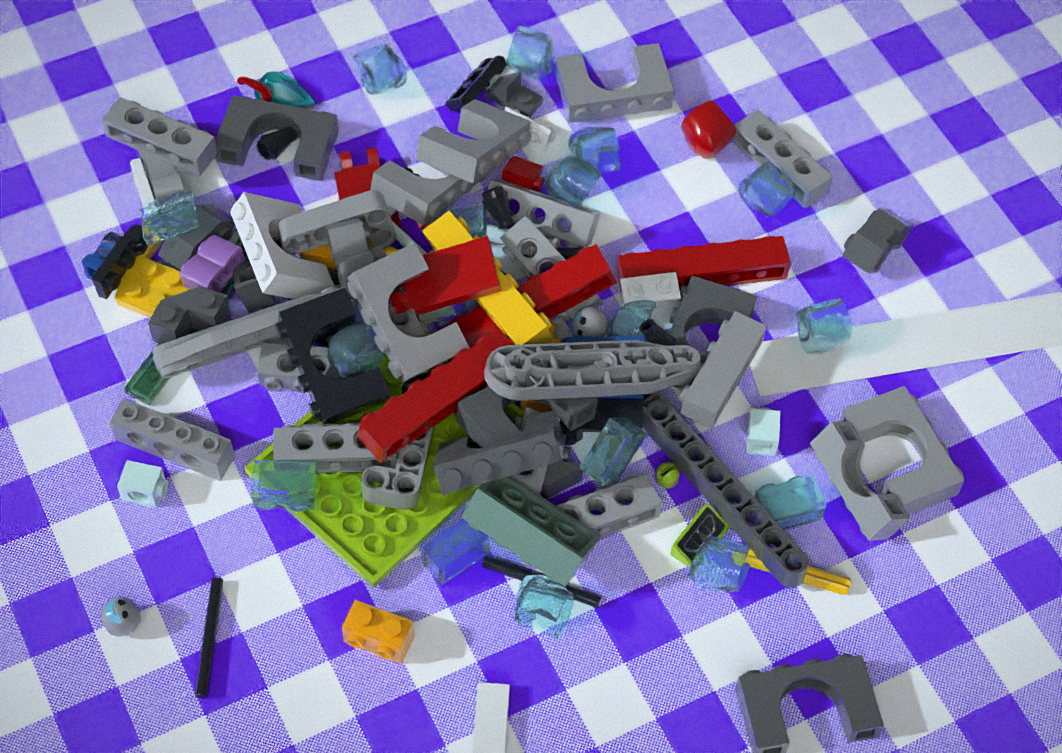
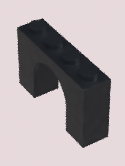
[275,288,391,424]

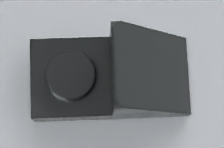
[484,71,543,118]
[541,434,584,499]

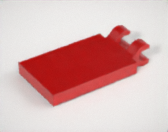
[334,147,401,228]
[390,236,502,315]

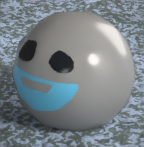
[572,306,608,337]
[100,597,140,637]

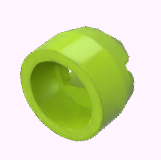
[655,462,680,489]

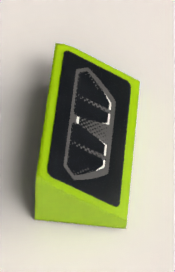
[670,503,730,572]

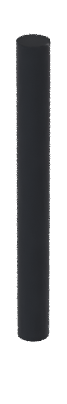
[482,555,602,609]
[195,577,224,699]

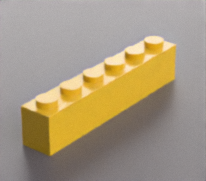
[422,211,554,345]

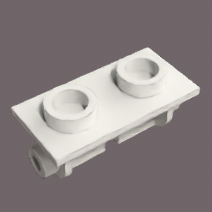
[504,106,557,153]
[620,272,681,306]

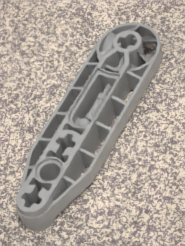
[152,285,361,378]
[484,340,701,400]

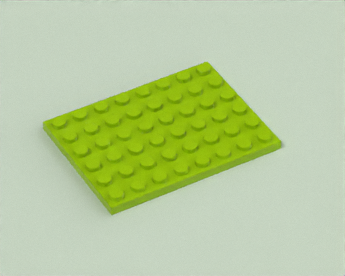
[245,333,524,589]

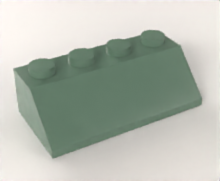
[461,476,601,587]

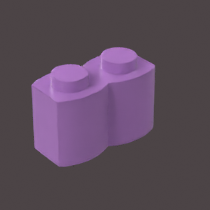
[180,235,245,293]

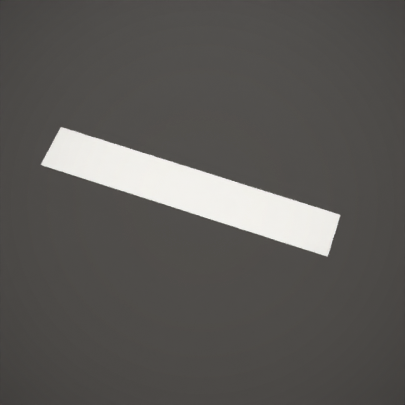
[750,292,1062,396]

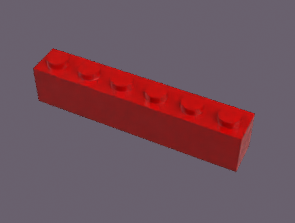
[616,235,791,292]
[443,244,617,348]
[358,328,514,463]

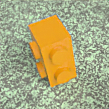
[342,600,414,664]

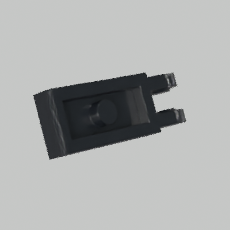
[445,55,507,111]
[92,224,149,300]

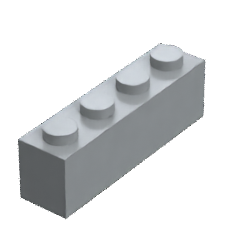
[679,311,767,429]

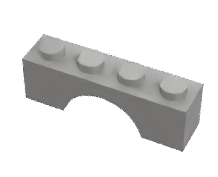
[810,421,911,541]

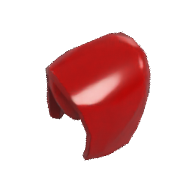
[681,100,736,159]

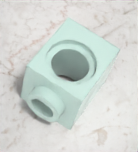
[746,407,780,456]
[117,460,168,508]

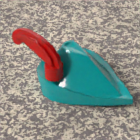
[237,71,315,108]

